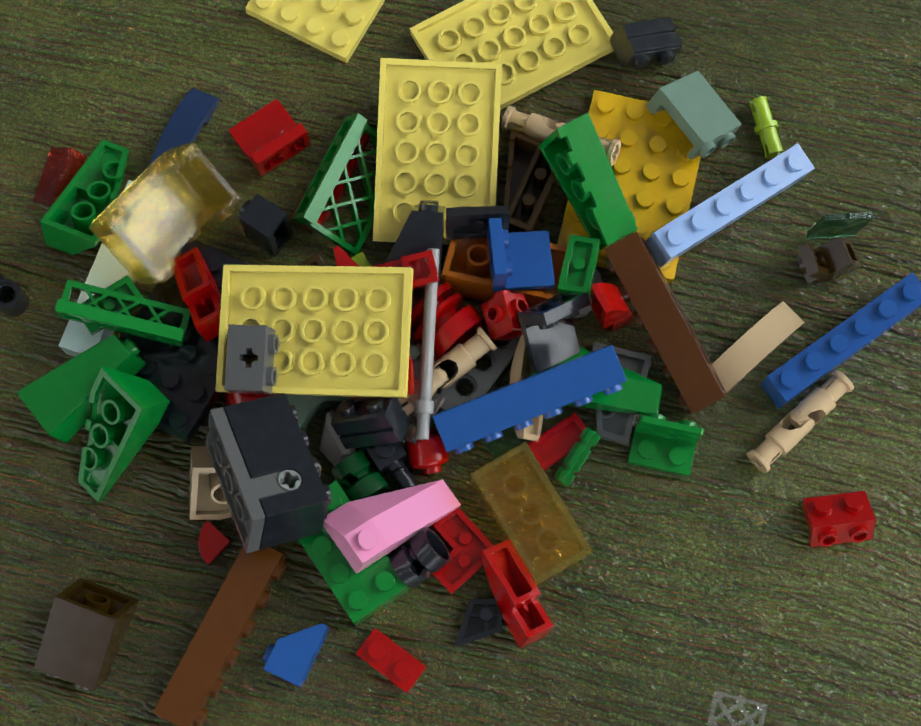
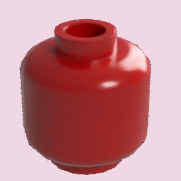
[405,427,450,475]

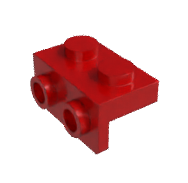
[802,491,876,547]

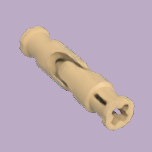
[501,106,621,166]
[398,327,498,416]
[747,369,854,473]

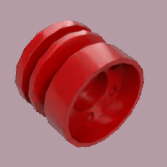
[410,282,485,365]

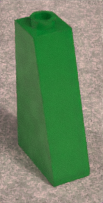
[17,334,146,443]

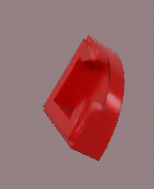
[198,520,232,566]

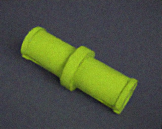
[748,96,784,159]

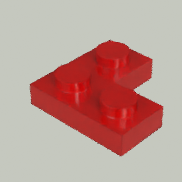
[430,508,494,595]

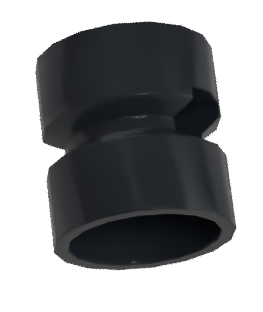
[389,528,451,588]

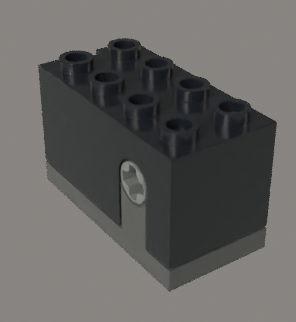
[206,394,331,553]

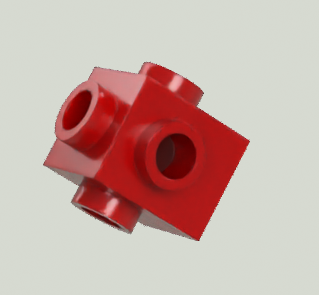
[481,290,529,340]

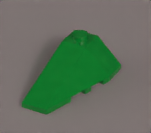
[40,140,130,255]
[531,347,663,415]
[78,367,170,502]

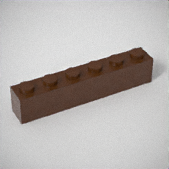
[604,231,729,414]
[153,546,287,726]

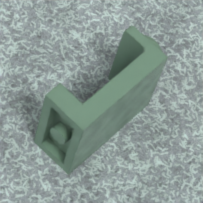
[646,71,742,160]

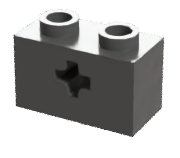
[224,325,279,394]

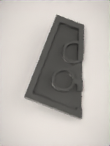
[593,341,653,446]

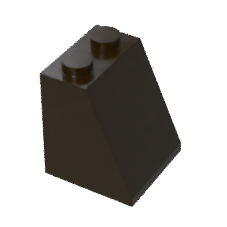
[34,578,139,691]

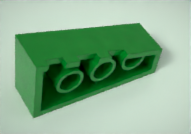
[539,113,638,251]

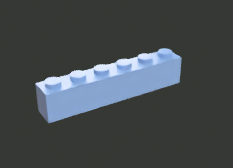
[646,144,815,268]

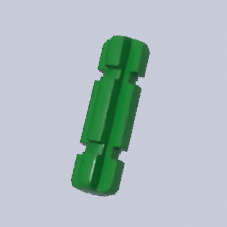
[555,427,601,486]

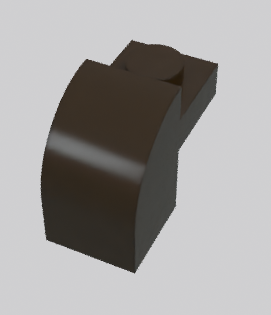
[797,236,861,284]

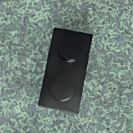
[446,205,510,240]

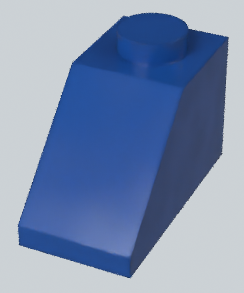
[262,623,330,688]

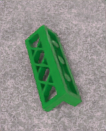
[55,279,191,347]

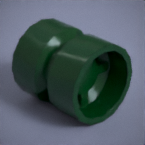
[331,450,389,501]

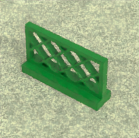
[291,113,377,256]

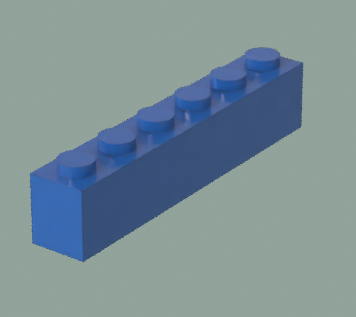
[760,272,921,409]
[432,344,627,454]

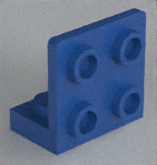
[487,218,555,292]

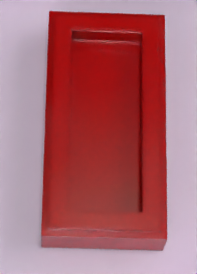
[524,412,587,473]

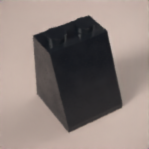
[385,200,445,287]

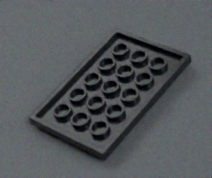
[121,236,247,445]

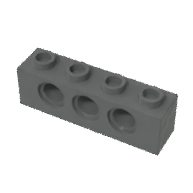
[433,329,521,412]

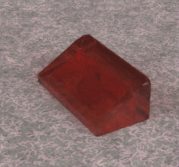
[33,147,86,207]

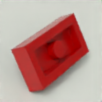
[355,628,427,693]

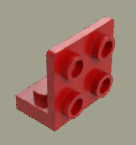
[229,99,311,177]

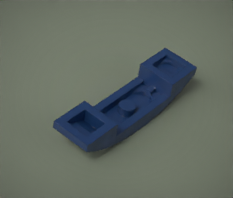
[143,88,220,202]

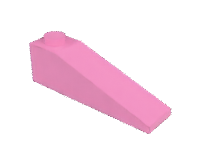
[323,479,461,574]

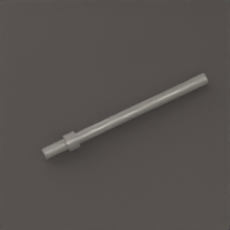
[414,248,440,440]

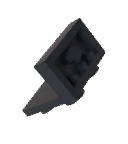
[517,292,591,373]

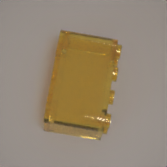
[89,142,241,284]

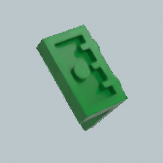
[627,413,704,477]

